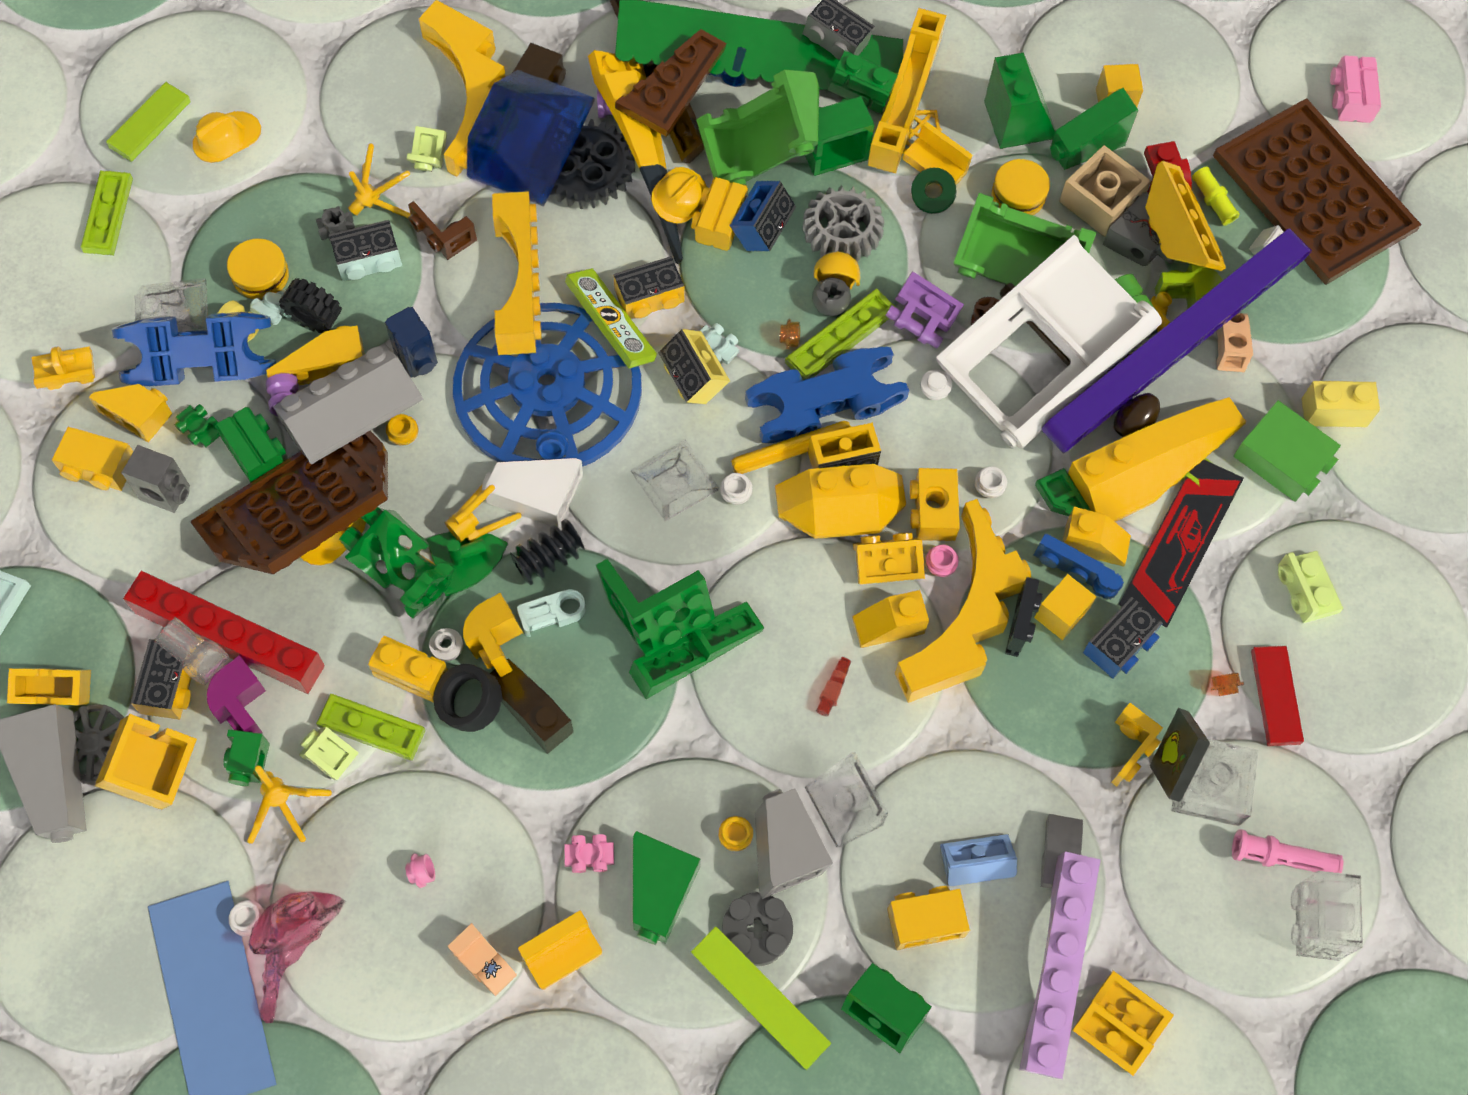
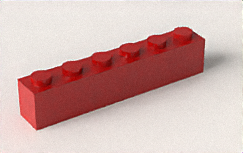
[123,570,325,694]

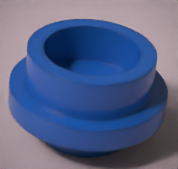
[536,430,569,460]

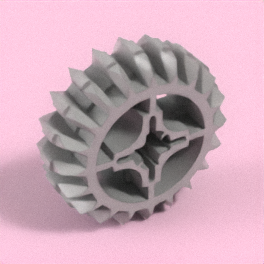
[802,185,884,262]

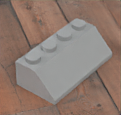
[273,343,424,464]

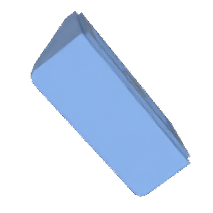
[940,834,1017,886]

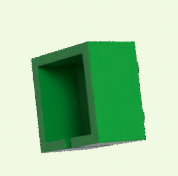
[805,96,875,176]

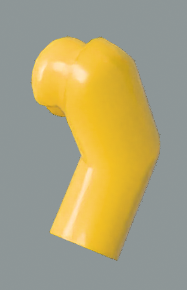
[1150,291,1172,332]

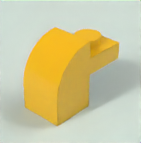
[463,593,523,677]

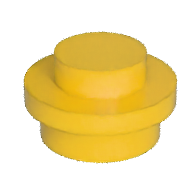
[386,414,419,446]
[718,816,753,851]

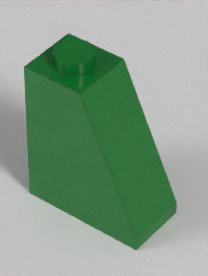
[1050,88,1138,170]
[633,831,701,945]

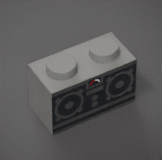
[803,0,875,59]

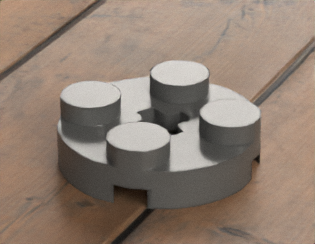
[722,892,793,966]

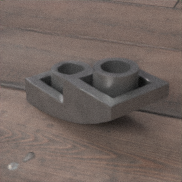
[1041,814,1083,889]

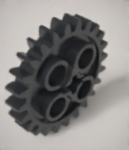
[538,119,635,209]

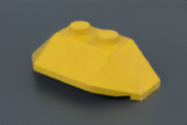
[1145,161,1226,271]
[775,464,906,539]

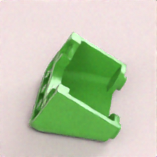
[696,70,819,186]
[954,193,1097,286]

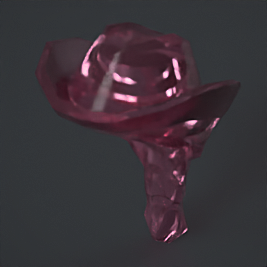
[248,892,346,1023]

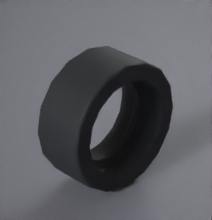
[433,663,502,732]

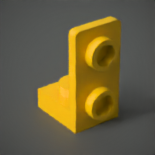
[1111,703,1163,787]

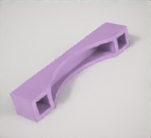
[1019,851,1101,1079]

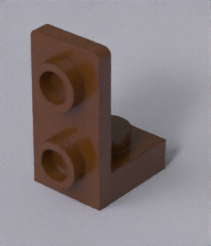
[408,201,477,260]

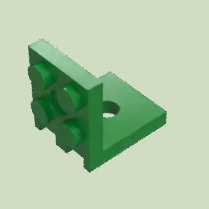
[596,559,715,657]

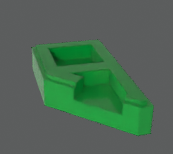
[1035,468,1091,517]

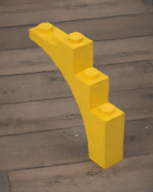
[419,0,519,177]
[895,499,1031,703]

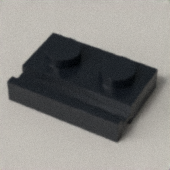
[1005,577,1043,657]

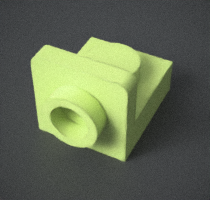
[299,727,358,780]

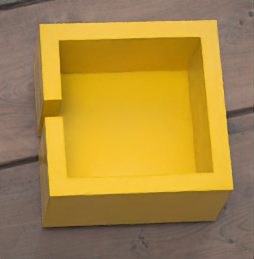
[94,714,197,810]

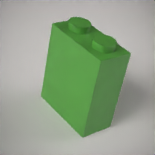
[1233,400,1341,502]

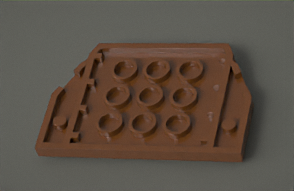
[190,431,388,575]

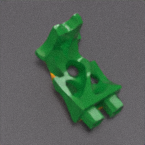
[339,506,456,619]

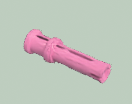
[1232,829,1344,877]

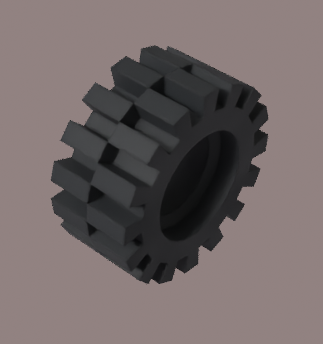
[279,278,342,333]

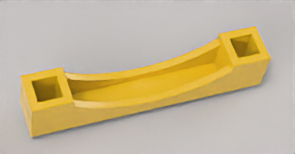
[867,8,947,174]
[492,191,542,355]

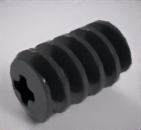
[510,519,585,585]

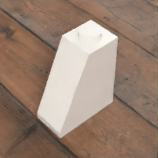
[482,458,583,528]

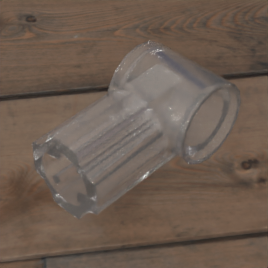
[154,617,229,685]

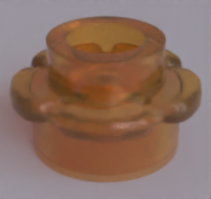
[780,319,800,350]
[1210,672,1244,696]

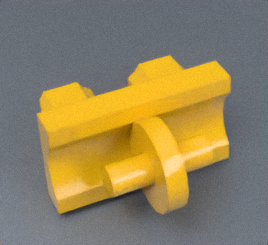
[31,346,95,390]

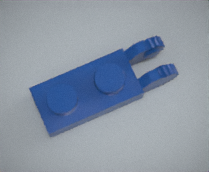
[1033,534,1124,600]

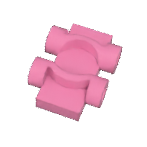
[565,834,614,873]

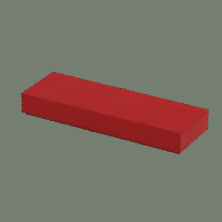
[1251,646,1304,746]

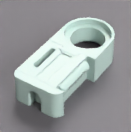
[517,589,586,637]

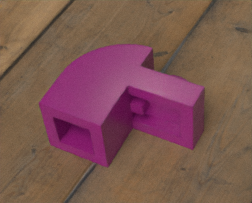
[207,655,266,734]

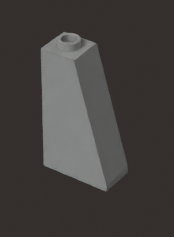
[0,704,87,843]

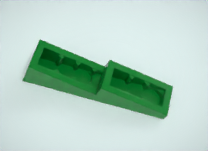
[629,602,764,699]

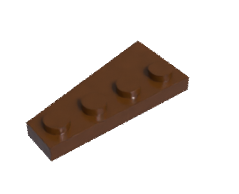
[615,29,726,137]

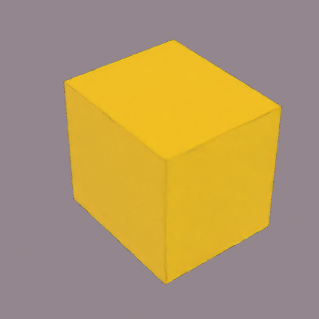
[1096,64,1143,107]
[1034,574,1096,641]

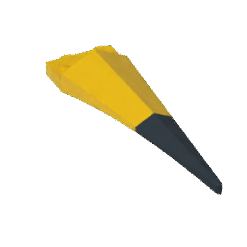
[588,50,683,264]

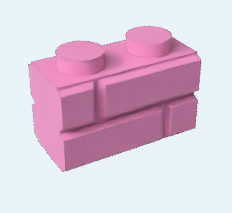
[1330,56,1381,123]

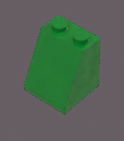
[984,52,1055,149]

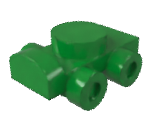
[174,404,220,448]

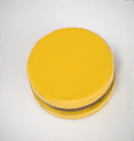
[991,159,1050,215]
[227,238,289,299]

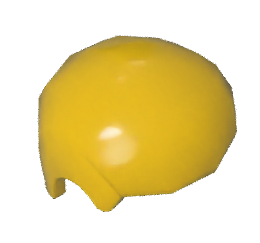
[813,251,860,290]

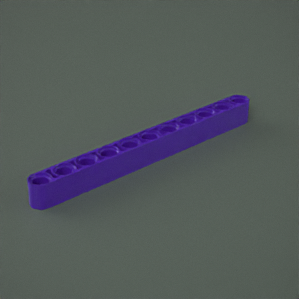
[1041,228,1312,453]

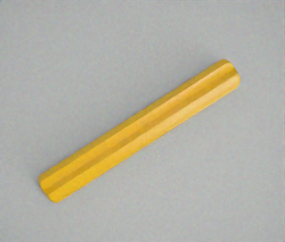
[731,421,851,474]

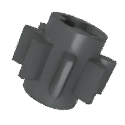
[316,206,355,240]

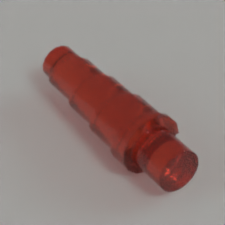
[816,657,851,716]

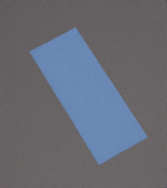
[148,881,277,1095]

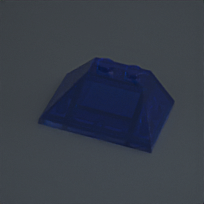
[467,70,595,207]

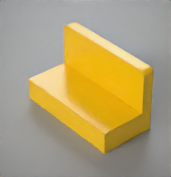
[902,121,973,188]
[518,910,602,990]

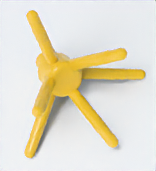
[348,143,411,218]
[247,765,332,844]

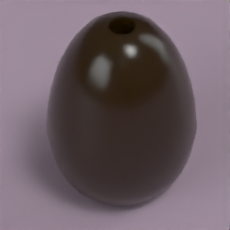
[1113,393,1160,437]

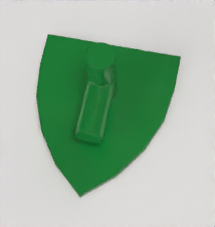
[426,532,508,596]

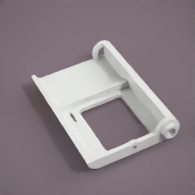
[936,235,1162,449]

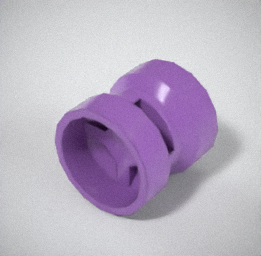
[266,373,299,416]

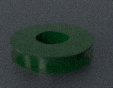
[911,167,957,214]

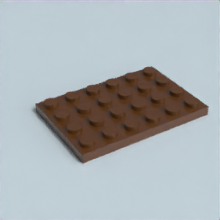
[1213,98,1422,285]

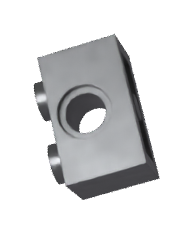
[121,445,190,513]

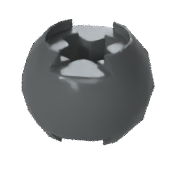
[812,277,851,316]

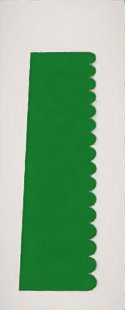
[615,0,903,98]

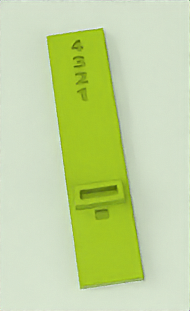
[691,926,832,1070]

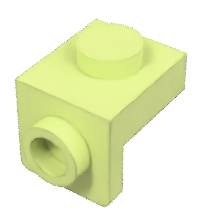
[407,126,447,172]

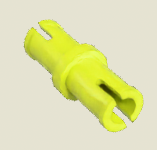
[1192,166,1240,226]

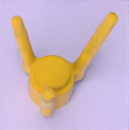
[444,485,522,542]

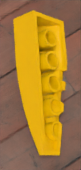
[1068,397,1246,522]

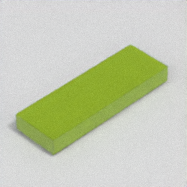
[106,82,191,162]
[80,170,133,256]
[316,693,426,761]

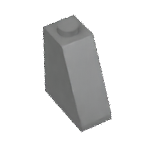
[755,788,833,899]

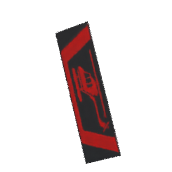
[1119,460,1244,628]

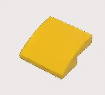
[1072,970,1174,1076]

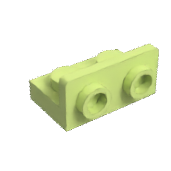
[1277,551,1344,623]

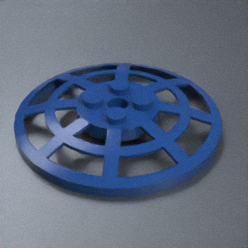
[453,303,642,467]

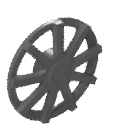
[73,704,124,781]

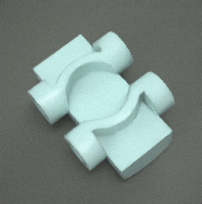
[250,289,291,325]
[700,323,739,365]

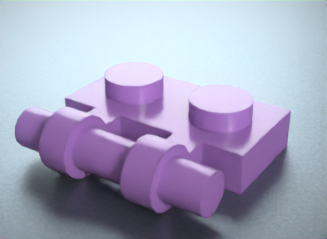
[885,271,964,349]

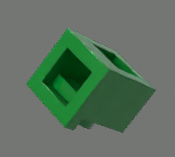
[223,729,270,786]

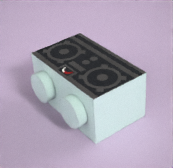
[329,220,402,281]

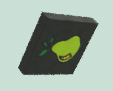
[1150,708,1210,802]

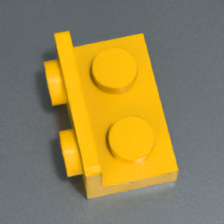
[853,532,925,585]

